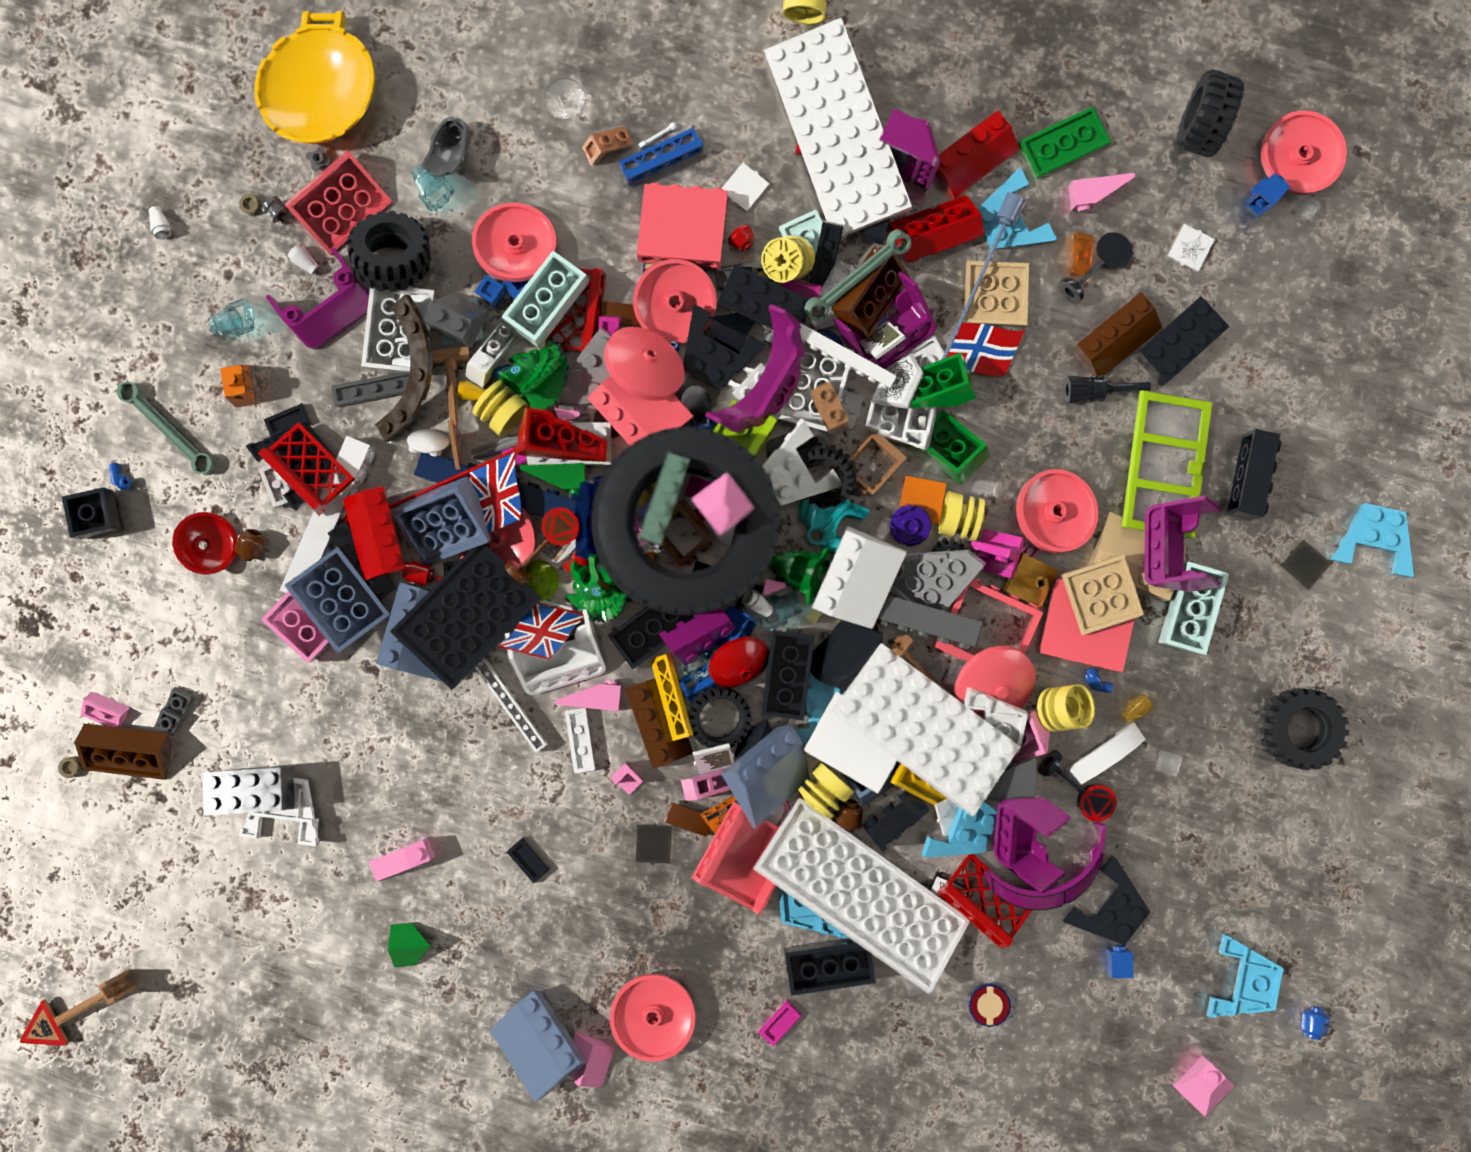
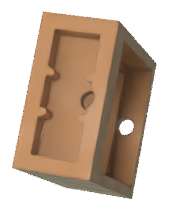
[810,382,849,435]
[842,432,907,497]
[661,499,716,567]

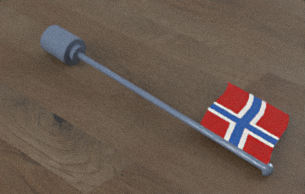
[941,193,1026,376]

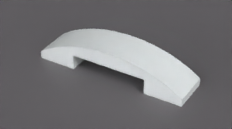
[1064,722,1146,785]

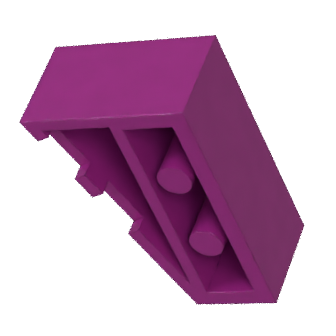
[659,608,736,666]

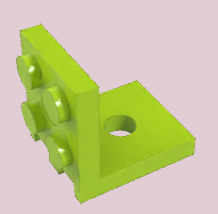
[714,399,777,458]

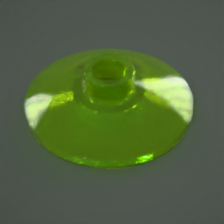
[525,560,559,602]

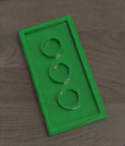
[1018,106,1112,180]

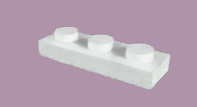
[565,708,596,774]

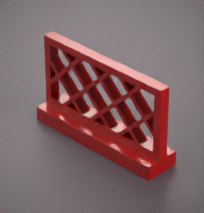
[545,268,606,353]
[258,422,355,516]
[937,854,1032,949]

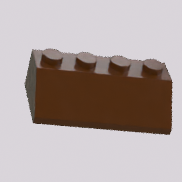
[831,247,910,340]
[1072,292,1162,377]
[625,678,693,769]
[74,723,171,780]

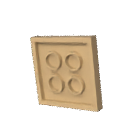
[964,261,1029,327]
[1061,554,1144,635]

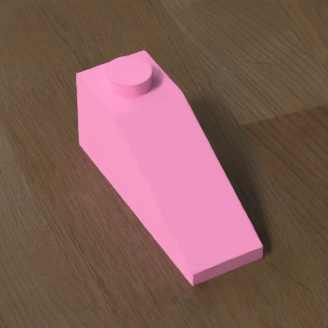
[1068,173,1135,213]
[555,680,623,711]
[681,768,730,801]
[369,837,436,881]

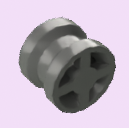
[262,196,289,223]

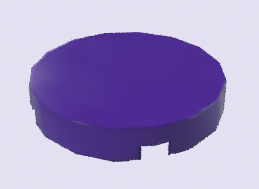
[889,504,932,546]

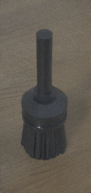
[1064,375,1151,404]

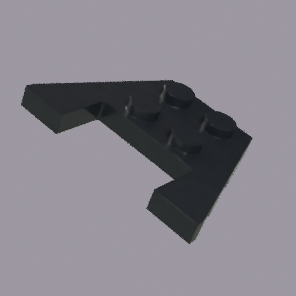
[683,304,766,390]
[246,425,334,511]
[1061,855,1151,945]

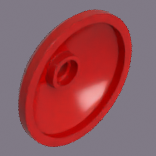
[171,512,237,575]
[709,637,769,688]

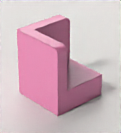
[610,762,644,794]

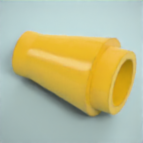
[457,380,487,401]

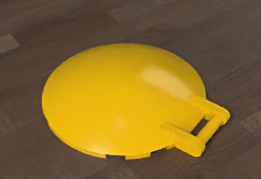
[254,11,375,144]

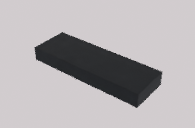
[810,220,843,287]

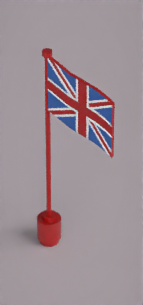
[345,445,522,533]
[402,561,585,660]

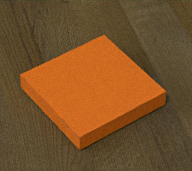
[899,476,947,524]

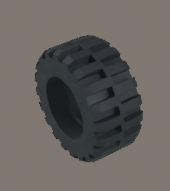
[1177,69,1244,157]
[347,211,431,292]
[1259,688,1349,770]

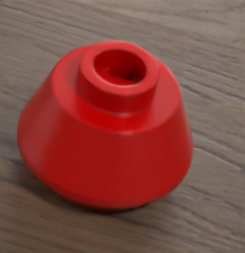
[728,224,755,252]

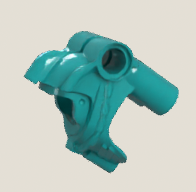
[798,498,870,555]

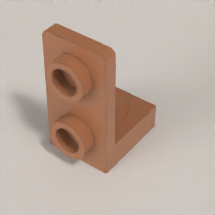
[582,126,633,165]

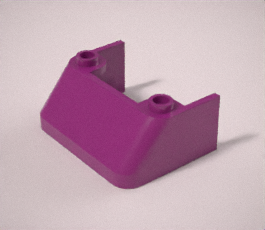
[879,108,941,190]
[266,247,370,350]
[833,271,936,369]
[1144,495,1220,592]
[994,797,1071,893]

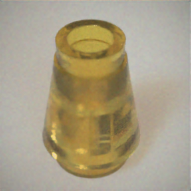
[1122,694,1154,723]

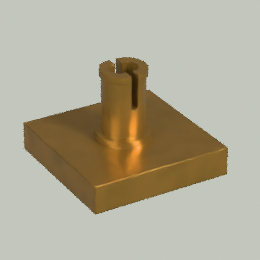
[1003,553,1058,608]

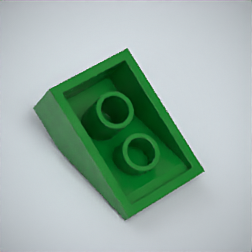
[909,352,976,409]
[925,410,990,485]
[520,463,589,497]

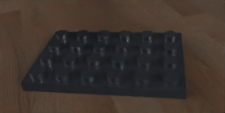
[389,544,542,691]

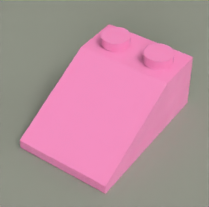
[261,591,330,663]

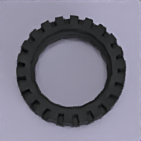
[800,443,857,507]
[687,686,752,748]

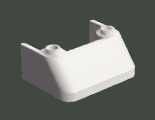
[505,609,606,695]

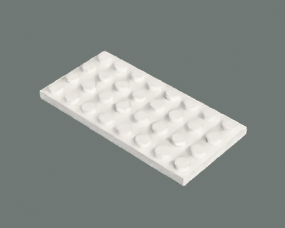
[832,643,1020,816]

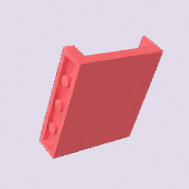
[637,183,728,270]
[1036,576,1135,672]
[692,802,779,915]

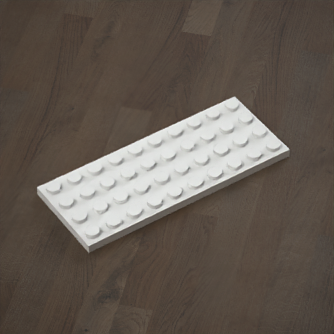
[764,18,912,237]
[753,797,970,993]

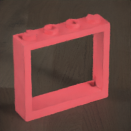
[932,577,1043,662]

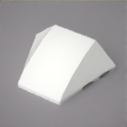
[865,393,937,450]

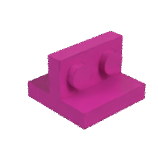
[970,529,1025,579]

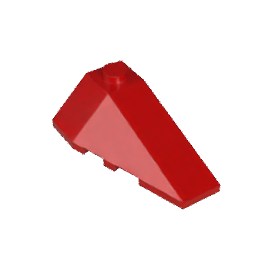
[517,407,607,462]

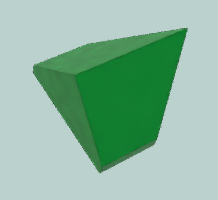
[388,922,430,967]

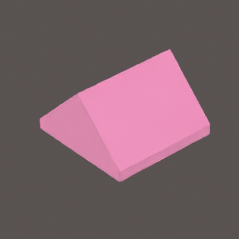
[568,1032,616,1087]

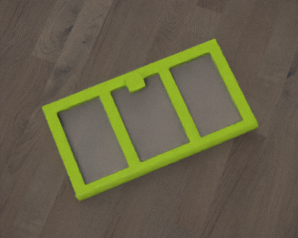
[1122,390,1212,539]

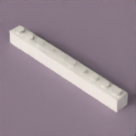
[800,323,897,390]
[475,657,548,753]

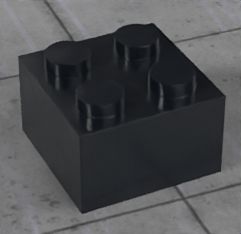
[62,487,121,539]

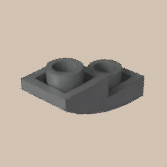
[154,687,195,736]

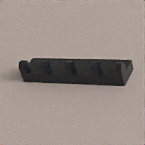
[327,520,396,601]

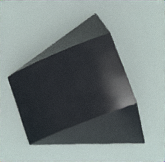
[810,620,883,691]

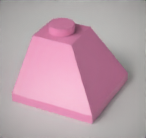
[692,472,754,535]
[1011,708,1050,762]
[1174,1055,1234,1117]

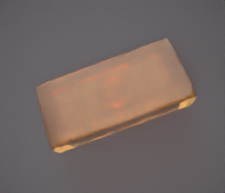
[1069,232,1093,278]

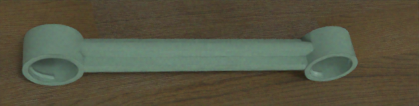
[804,230,911,322]
[117,381,216,475]

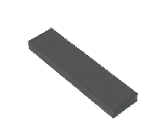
[331,373,409,407]

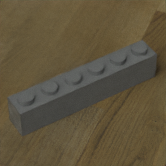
[877,595,984,650]

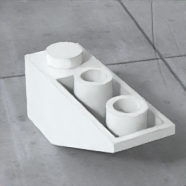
[465,322,517,388]

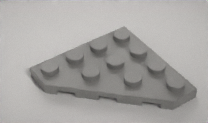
[559,327,612,406]
[890,550,986,611]

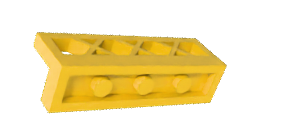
[650,653,693,741]

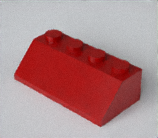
[935,110,1020,199]
[889,195,984,263]
[343,486,406,581]

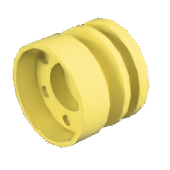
[783,0,827,24]
[761,235,815,283]
[472,380,529,437]
[938,491,985,541]
[1037,684,1095,732]
[798,763,855,819]

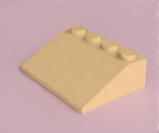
[1087,512,1187,601]

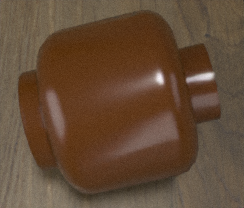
[235,529,266,561]
[834,799,864,832]

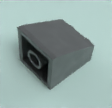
[424,293,489,348]
[985,758,1037,801]

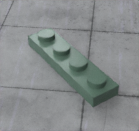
[639,453,689,545]

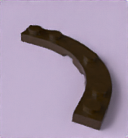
[375,294,433,442]

